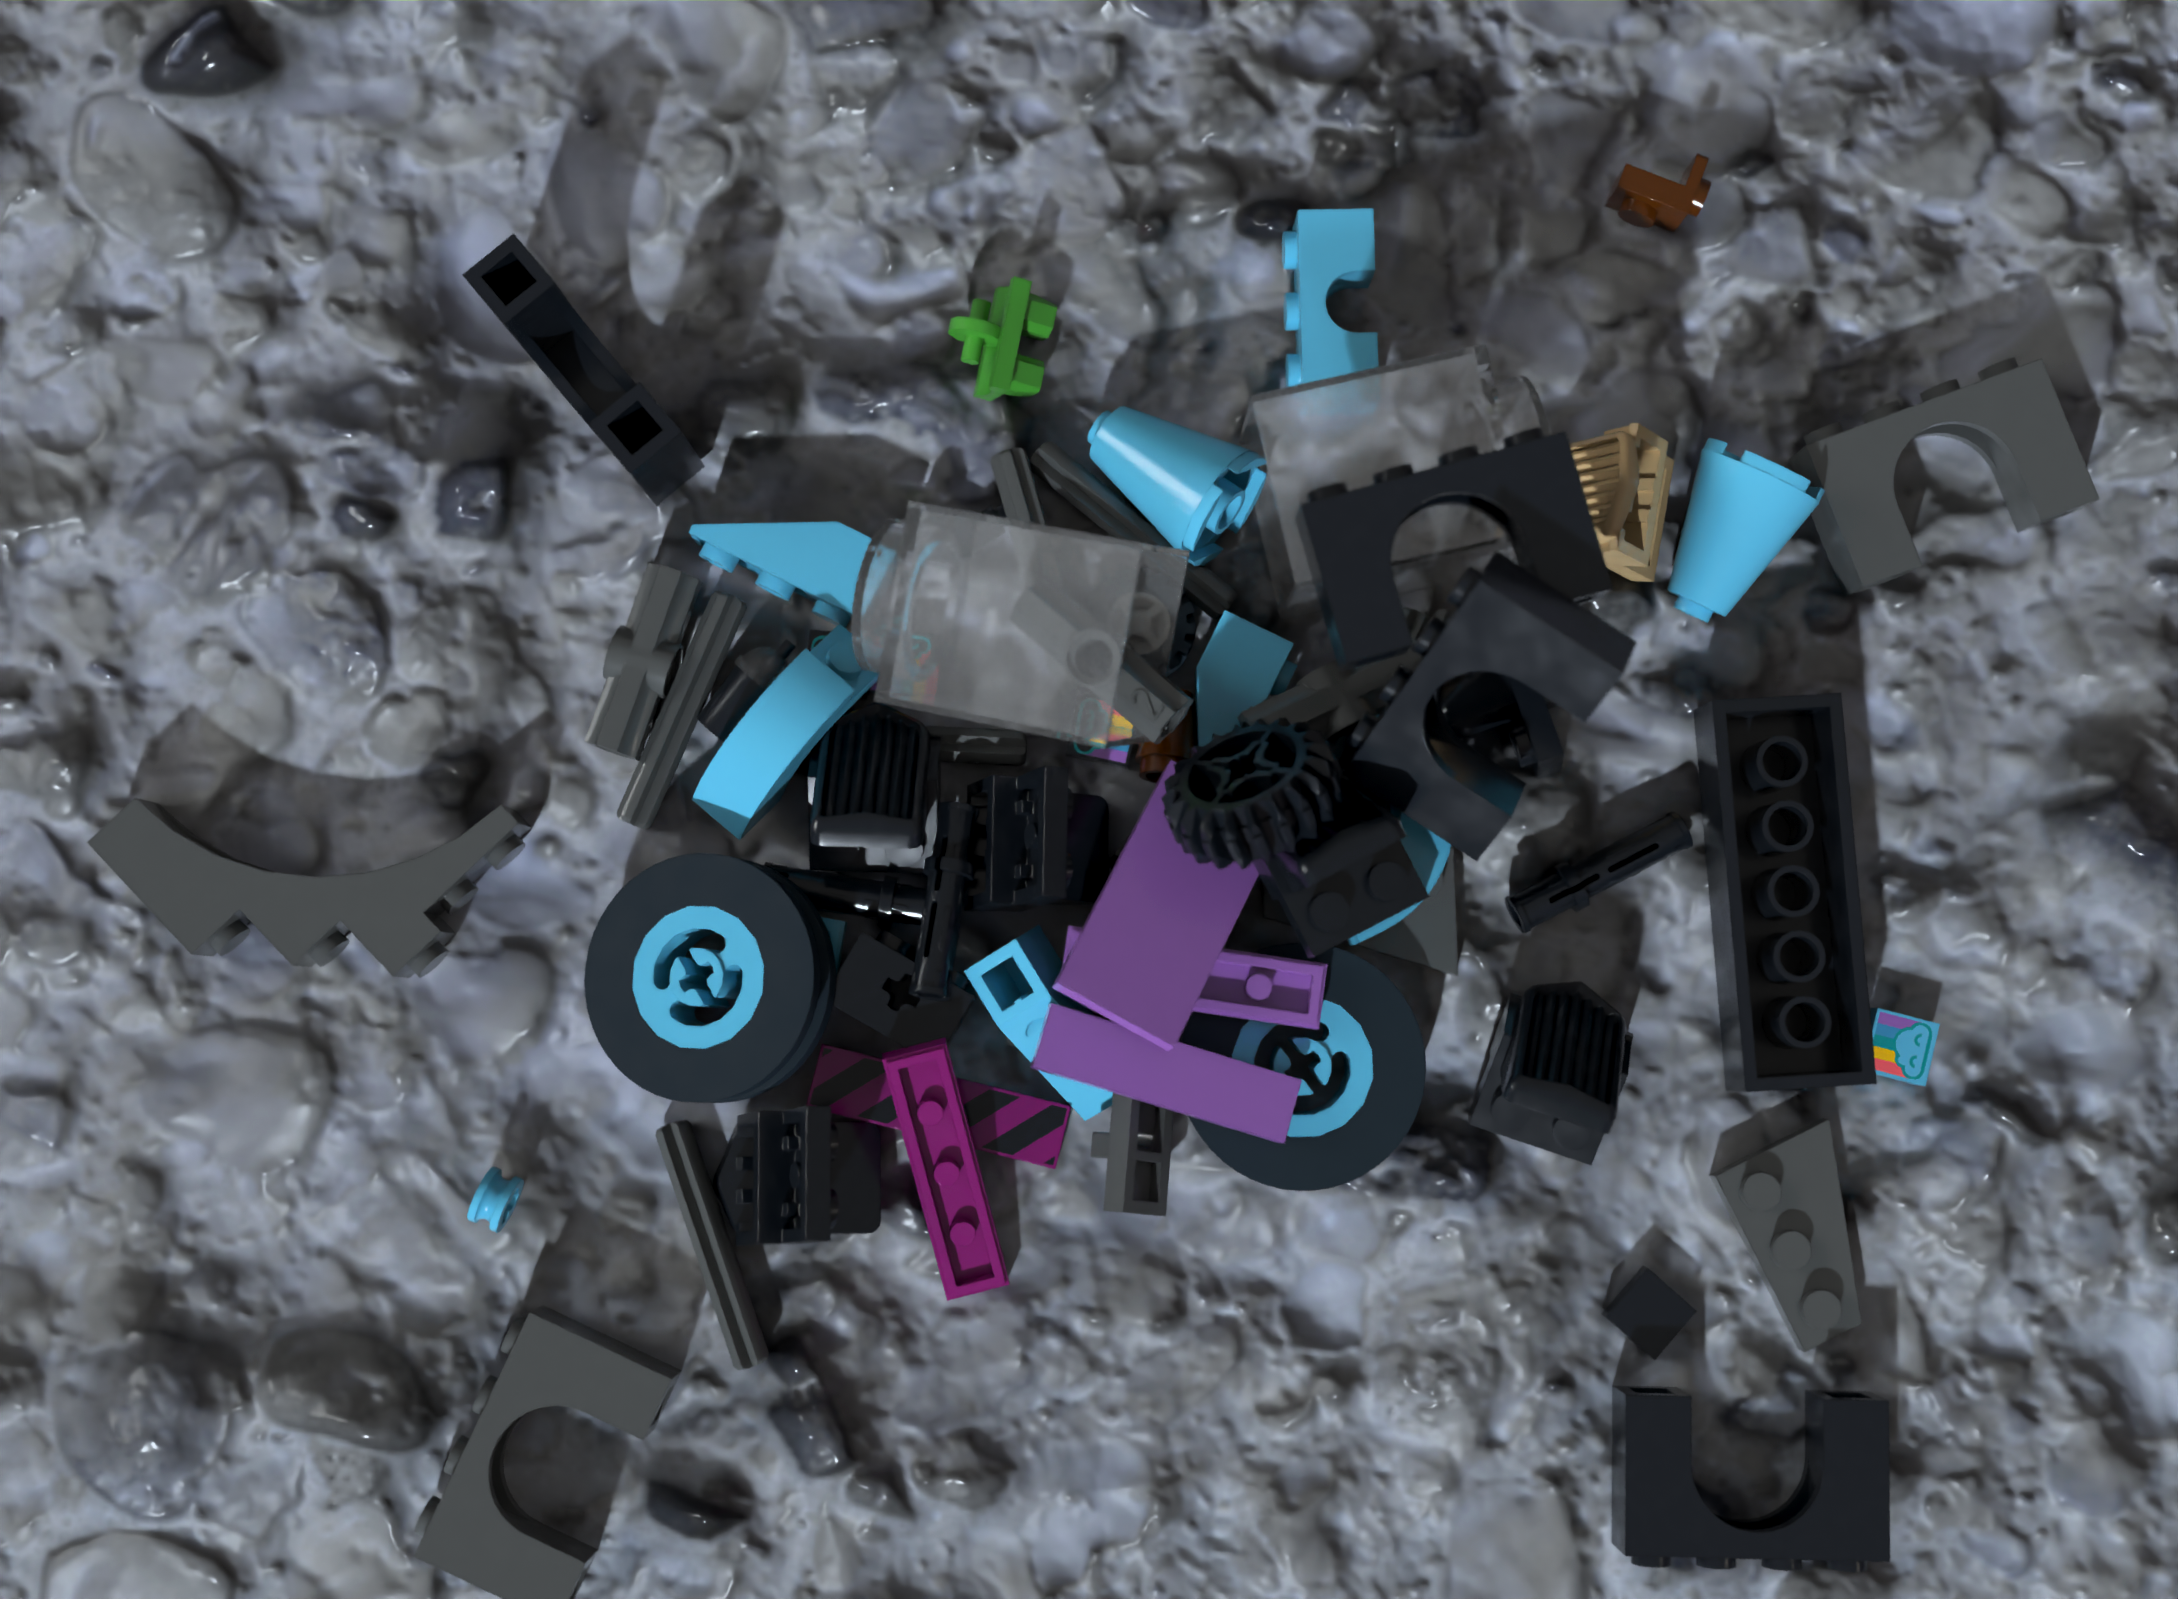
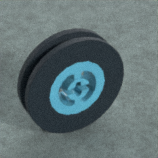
[584,853,836,1103]
[1179,943,1426,1191]

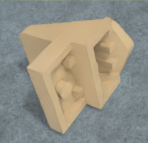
[1569,423,1674,582]

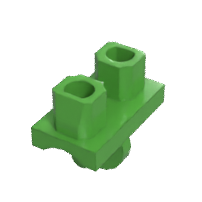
[948,276,1057,401]

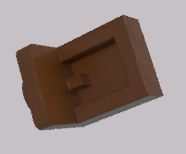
[1605,153,1711,233]

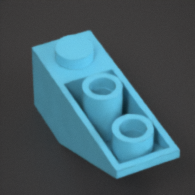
[688,521,899,628]
[1195,610,1298,746]
[964,924,1113,1121]

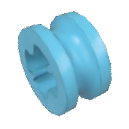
[467,1166,524,1233]

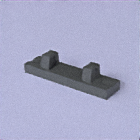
[1091,1015,1180,1216]

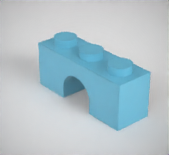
[1282,208,1379,411]

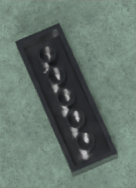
[1693,693,1877,1092]

